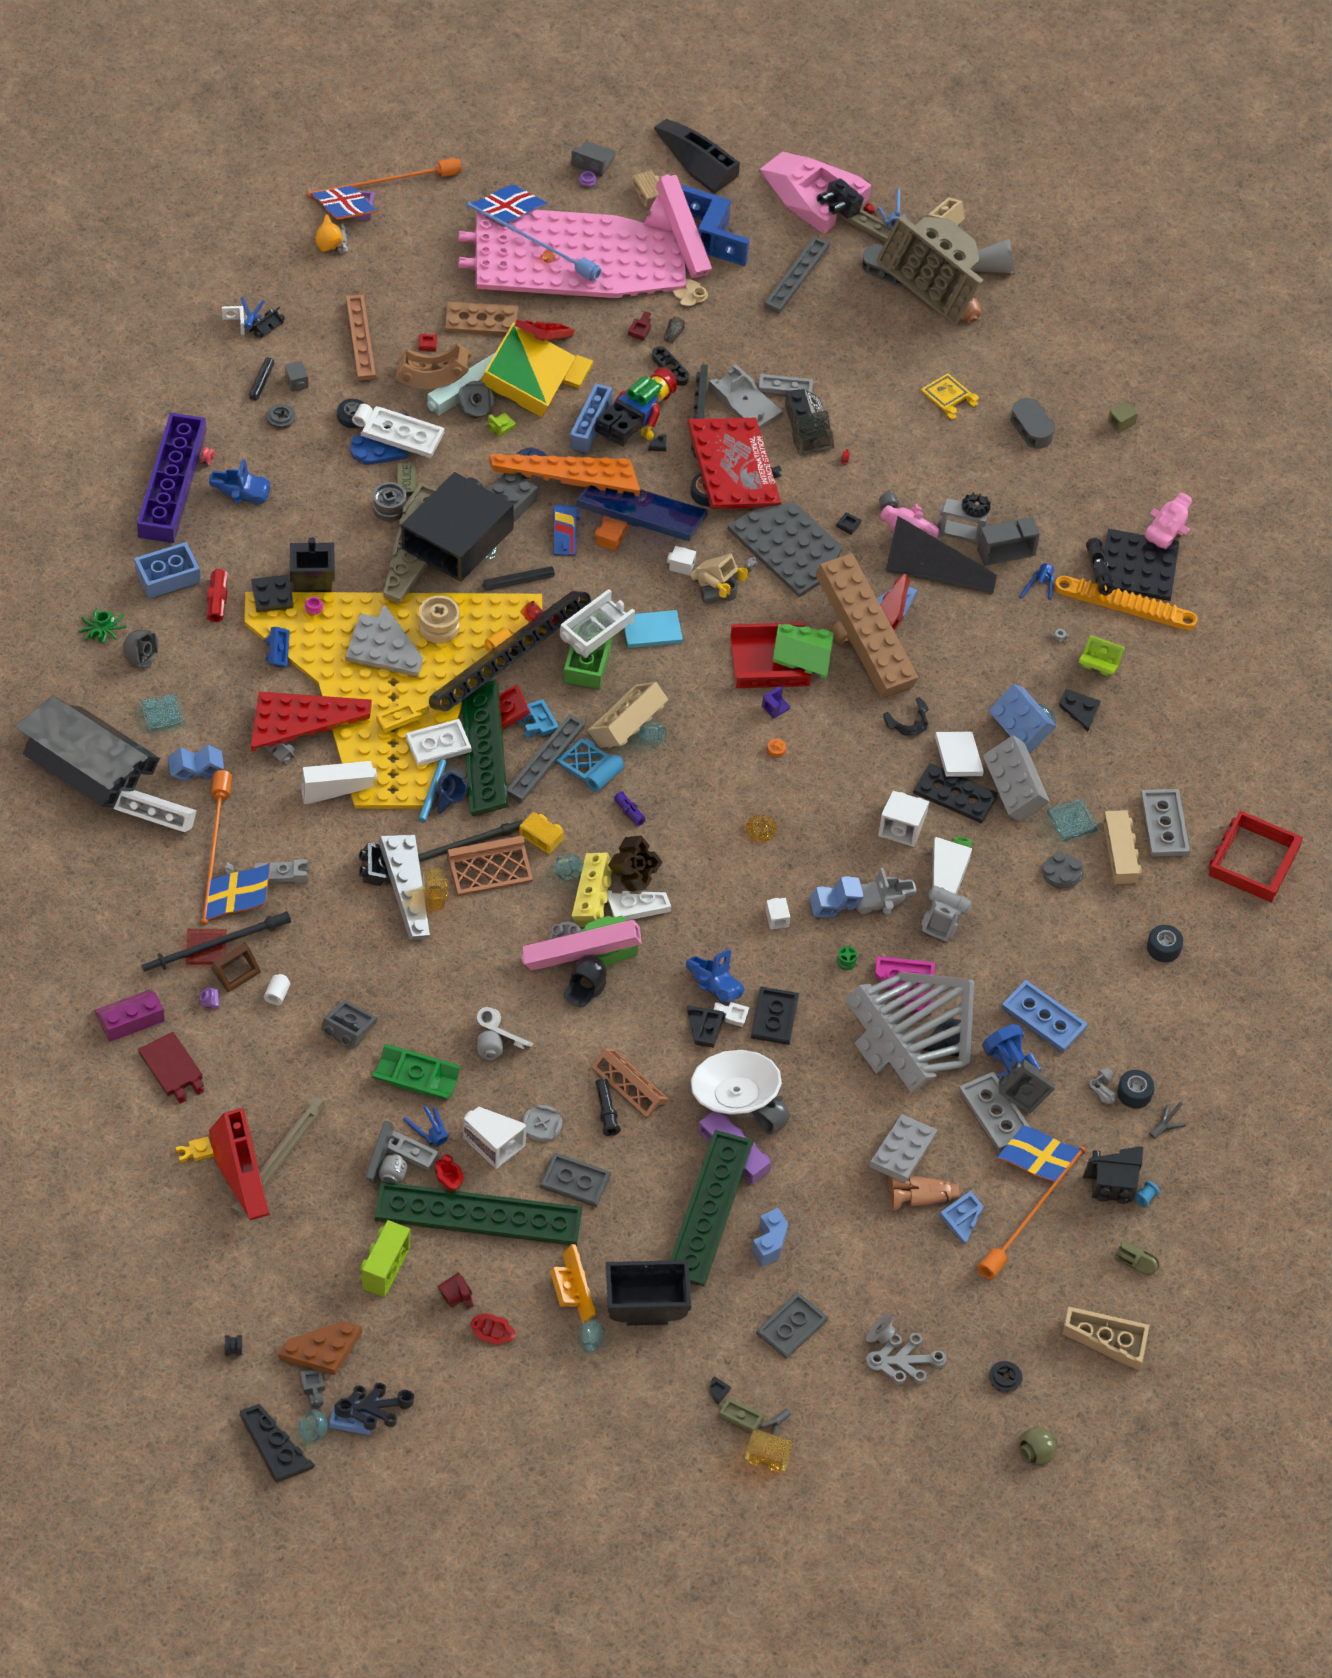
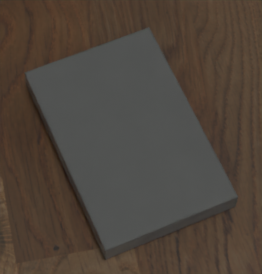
[540,1152,611,1207]
[756,1292,828,1359]

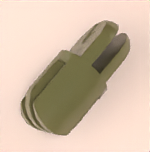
[1115,1240,1159,1275]

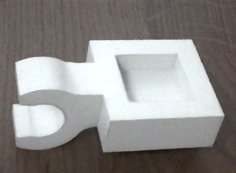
[713,1002,749,1027]

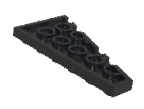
[886,516,997,593]

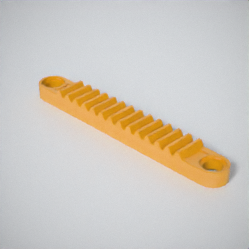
[1055,576,1197,631]

